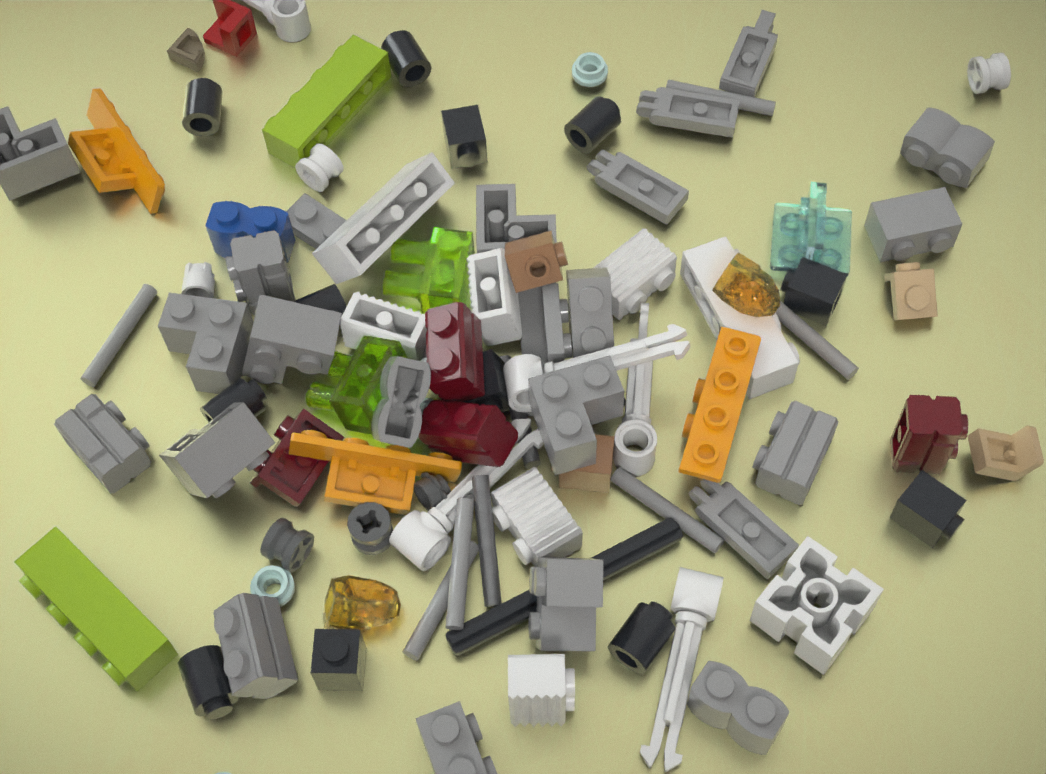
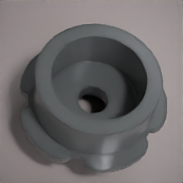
[413,472,451,511]

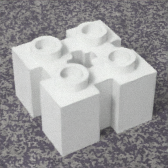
[749,536,884,675]

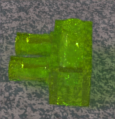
[383,227,475,314]
[306,336,408,435]

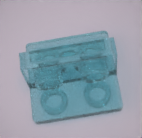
[770,182,852,277]

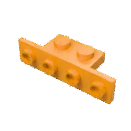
[68,88,165,214]
[679,326,761,483]
[289,430,462,515]

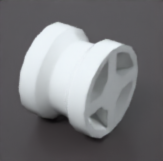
[967,53,1011,94]
[295,143,344,192]

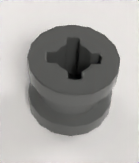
[347,502,393,555]
[260,518,314,572]

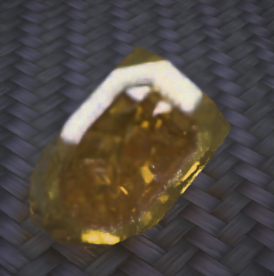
[712,252,780,317]
[323,575,401,633]

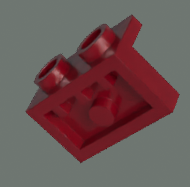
[250,408,345,507]

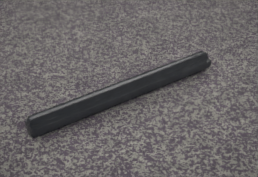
[445,518,683,655]

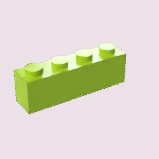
[262,34,392,168]
[14,526,178,692]

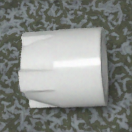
[181,262,215,298]

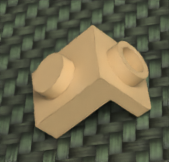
[884,262,938,320]
[967,425,1044,481]

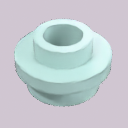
[572,52,608,87]
[250,565,295,607]

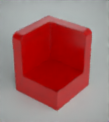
[203,0,257,57]

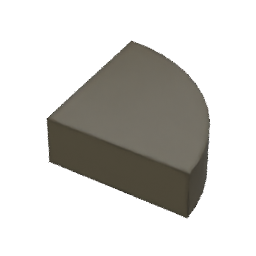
[167,28,205,72]

